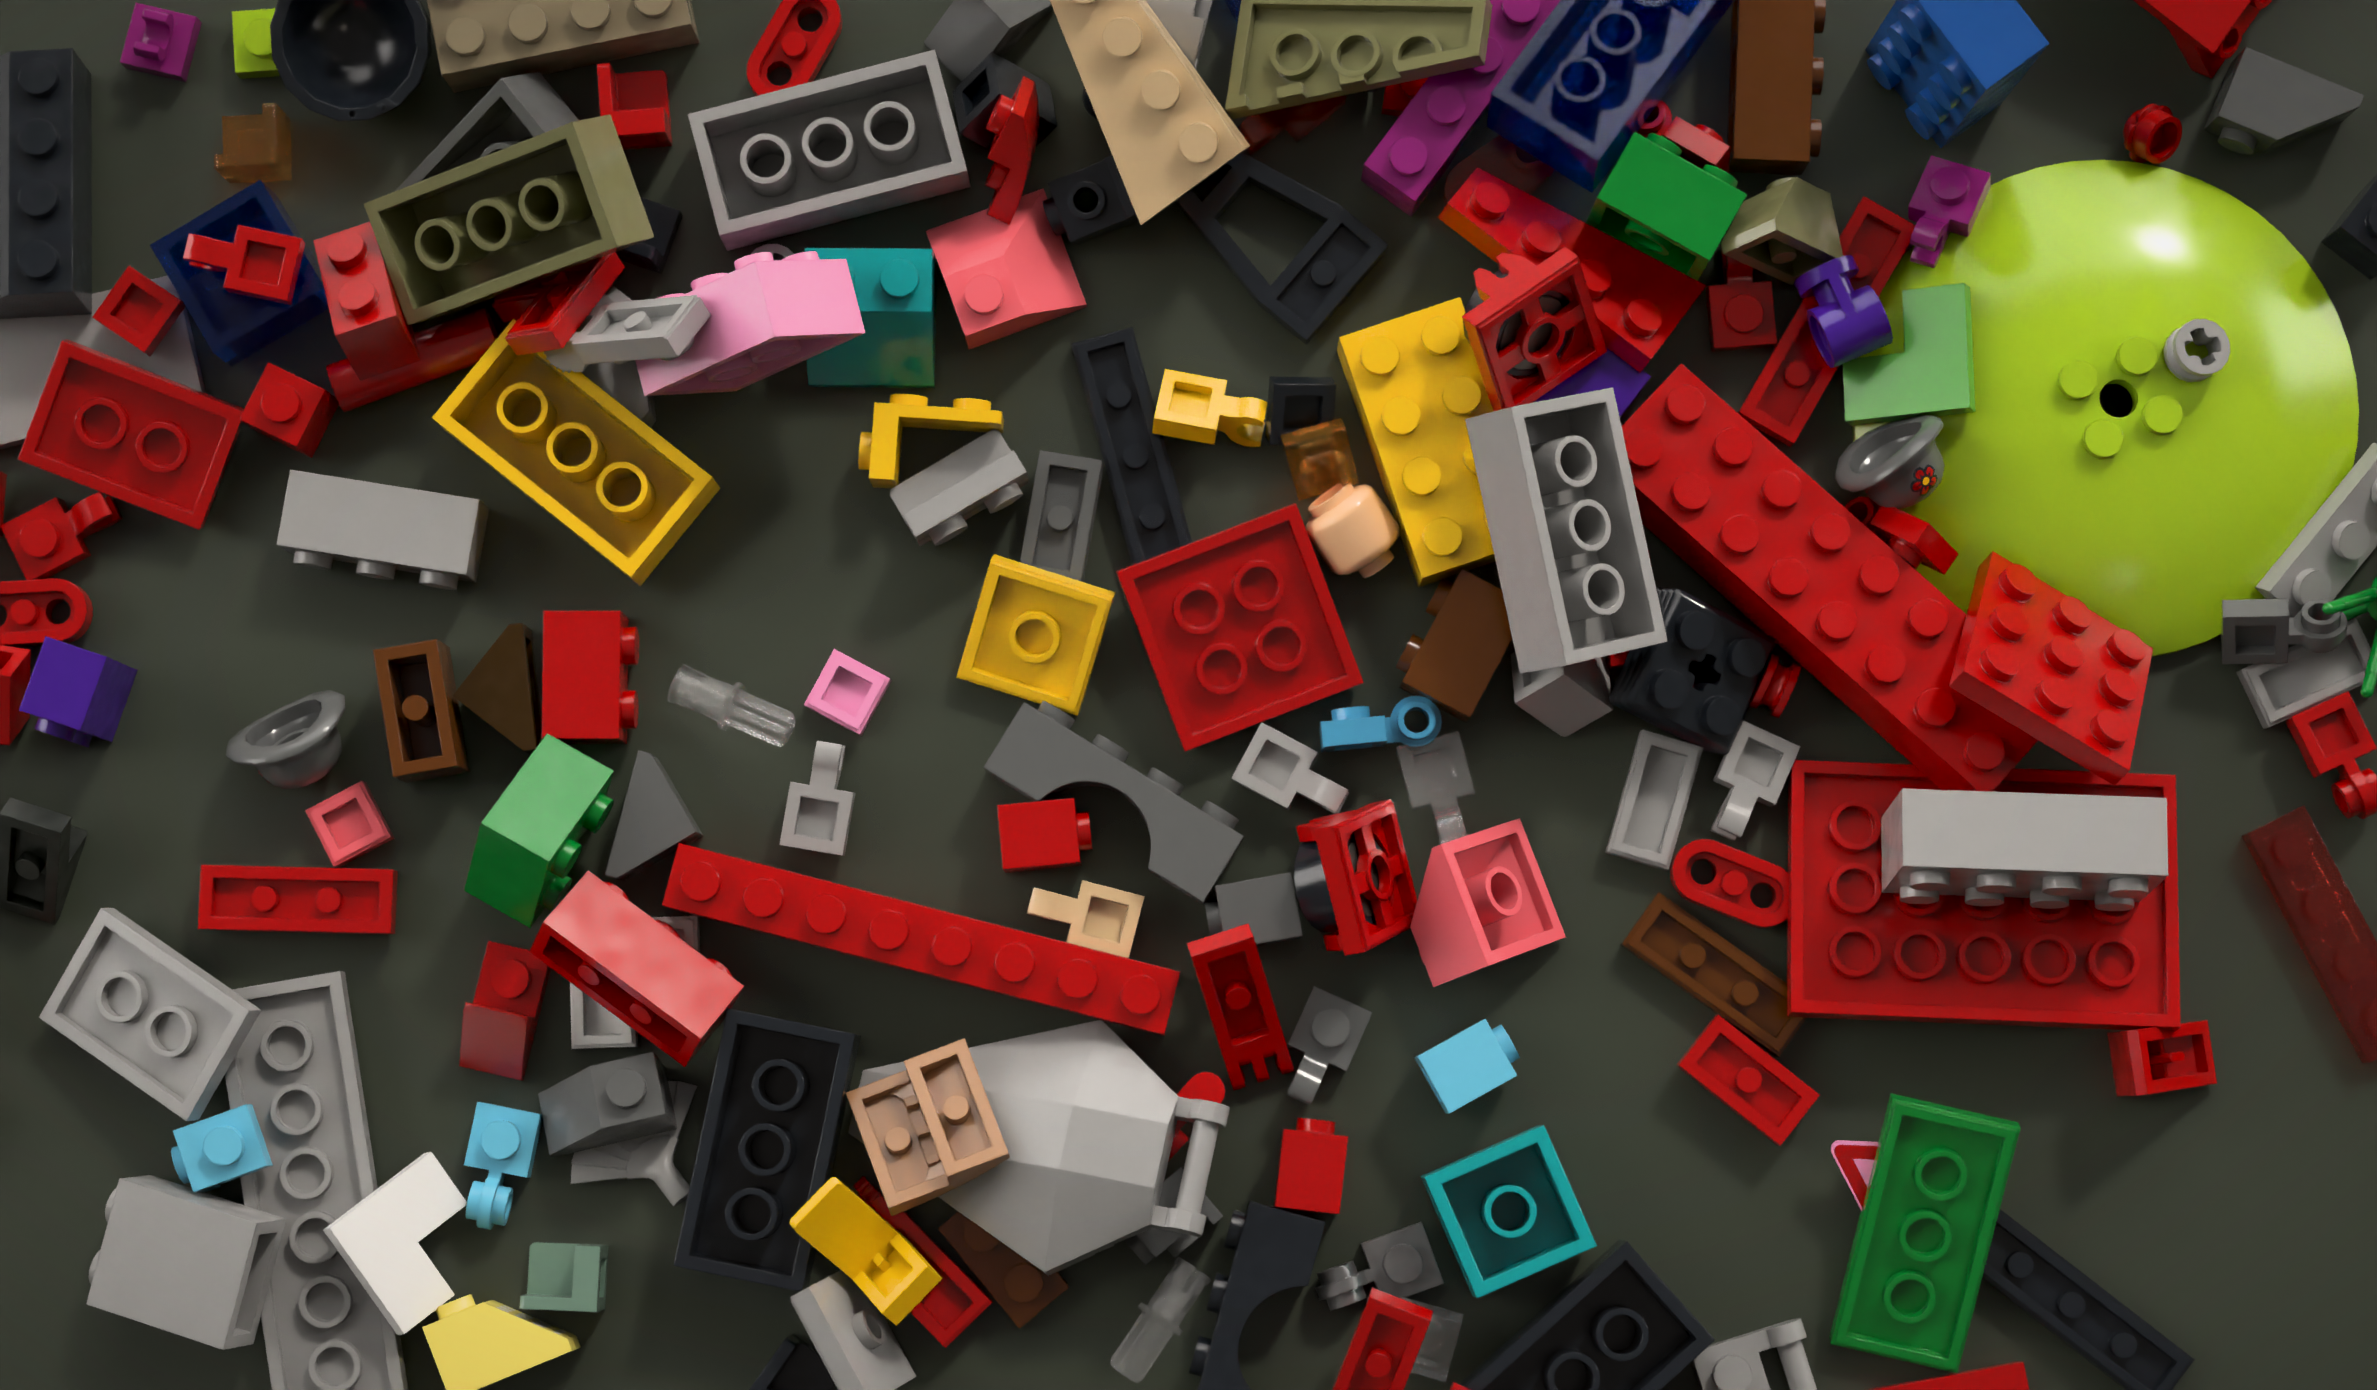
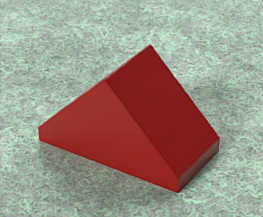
[2107,1020,2217,1096]

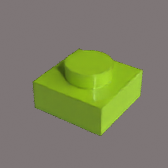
[232,8,280,79]

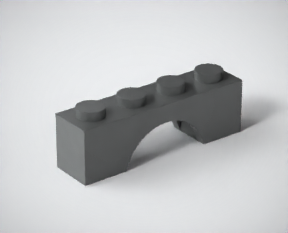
[983,701,1244,905]

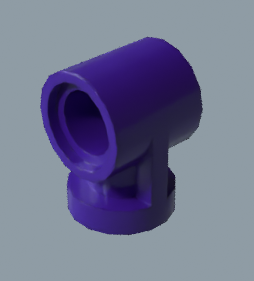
[1794,255,1893,368]

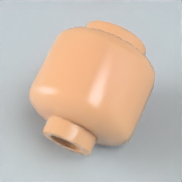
[1306,480,1400,578]

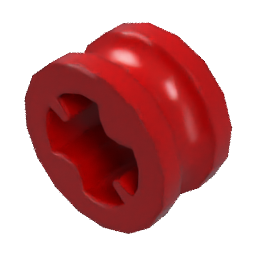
[1750,654,1801,718]

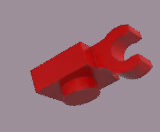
[183,225,306,305]
[1706,244,1777,352]
[0,492,123,580]

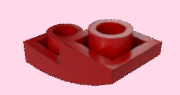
[985,76,1039,225]

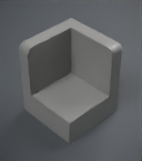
[1511,652,1613,737]

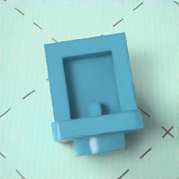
[171,1104,273,1192]

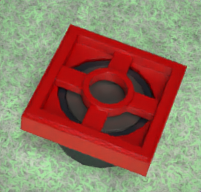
[1462,247,1607,411]
[1294,799,1417,955]

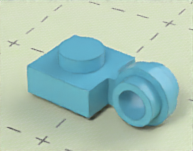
[464,1102,543,1230]

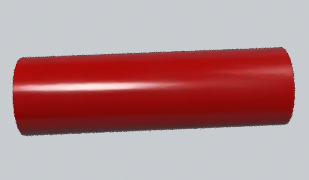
[326,307,498,412]

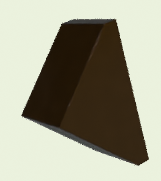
[453,623,542,755]

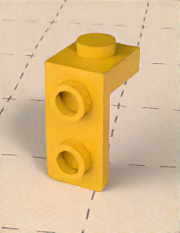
[858,394,1004,489]
[789,1177,942,1326]

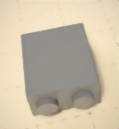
[86,1175,286,1350]

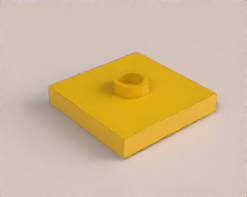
[956,554,1116,716]

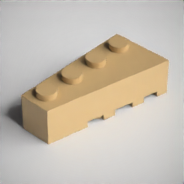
[1050,0,1250,225]

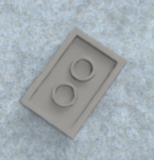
[39,908,261,1121]

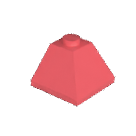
[925,188,1087,350]
[1410,818,1566,987]

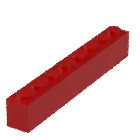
[662,843,1180,1036]

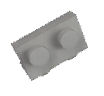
[890,429,1029,547]

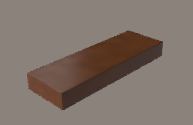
[1620,892,1807,1057]

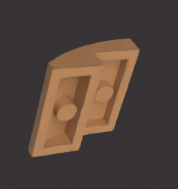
[846,1038,1010,1216]

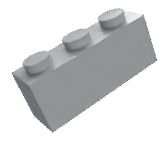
[276,470,489,590]

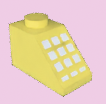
[422,1294,581,1390]

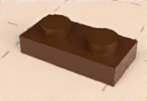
[938,1212,1070,1329]

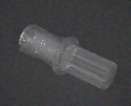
[668,664,796,747]
[1110,1257,1211,1383]

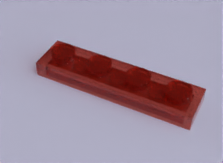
[2242,805,2377,1063]

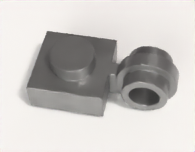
[1315,1222,1444,1311]

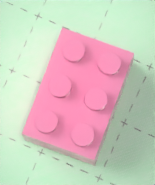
[635,251,865,396]

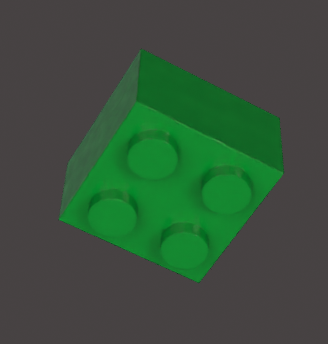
[1586,132,1747,281]

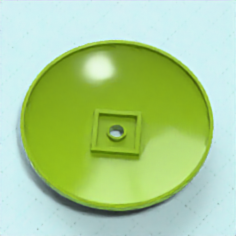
[1852,160,2359,657]

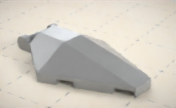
[848,1020,1230,1276]

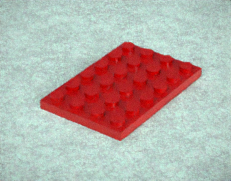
[1787,760,2181,1031]

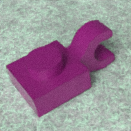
[1908,155,1991,268]

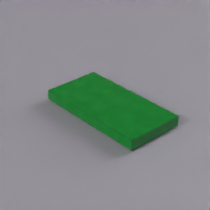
[1829,1093,2021,1373]

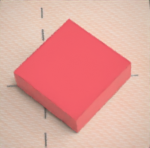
[305,781,395,868]

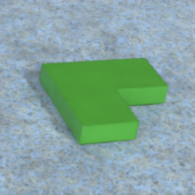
[1843,283,1976,426]

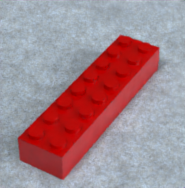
[1622,363,2038,792]

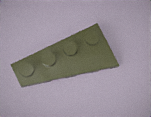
[1225,0,1493,119]

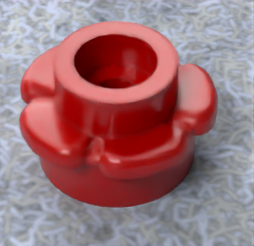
[2123,103,2182,164]

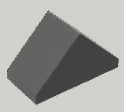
[924,0,1053,82]
[605,750,703,882]

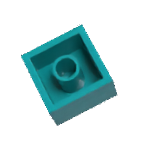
[1420,1125,1597,1298]

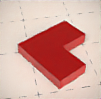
[492,252,625,356]

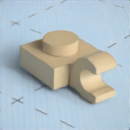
[1027,880,1145,958]

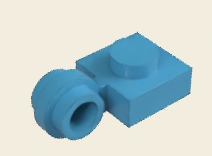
[1319,696,1442,753]

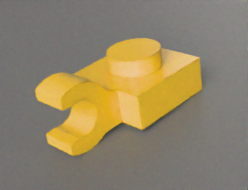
[1152,369,1268,447]

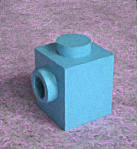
[1414,1019,1520,1114]

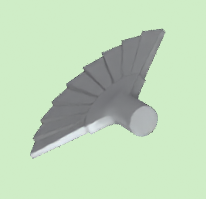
[571,1081,697,1207]

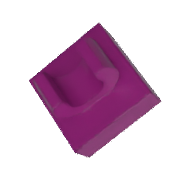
[120,2,202,82]

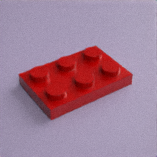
[17,339,244,530]

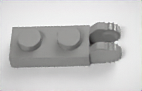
[543,295,711,373]

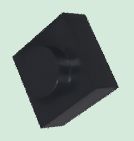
[1265,376,1337,445]

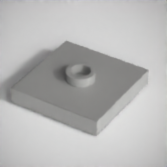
[790,1270,916,1390]

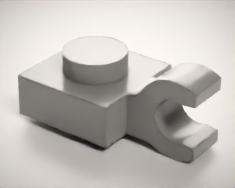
[1710,721,1800,841]
[1231,722,1350,814]
[779,741,856,856]

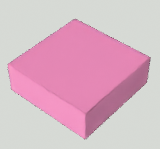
[804,649,892,736]

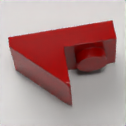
[459,941,551,1081]

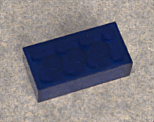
[1487,0,1732,193]

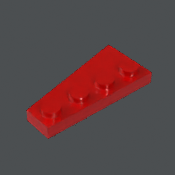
[1437,167,1707,373]

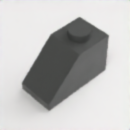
[2204,47,2364,155]
[538,1052,677,1158]

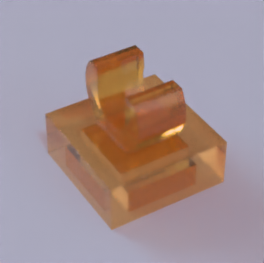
[1280,418,1359,501]

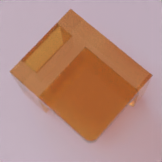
[214,103,292,183]

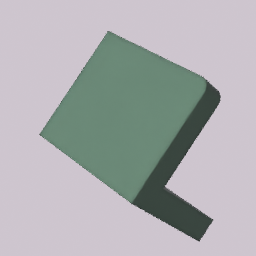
[519,1242,609,1312]

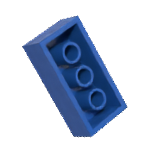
[1865,0,2049,148]

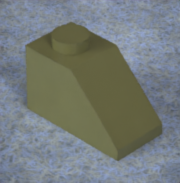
[1721,177,1843,285]

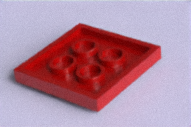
[1116,503,1364,751]
[1949,551,2153,786]

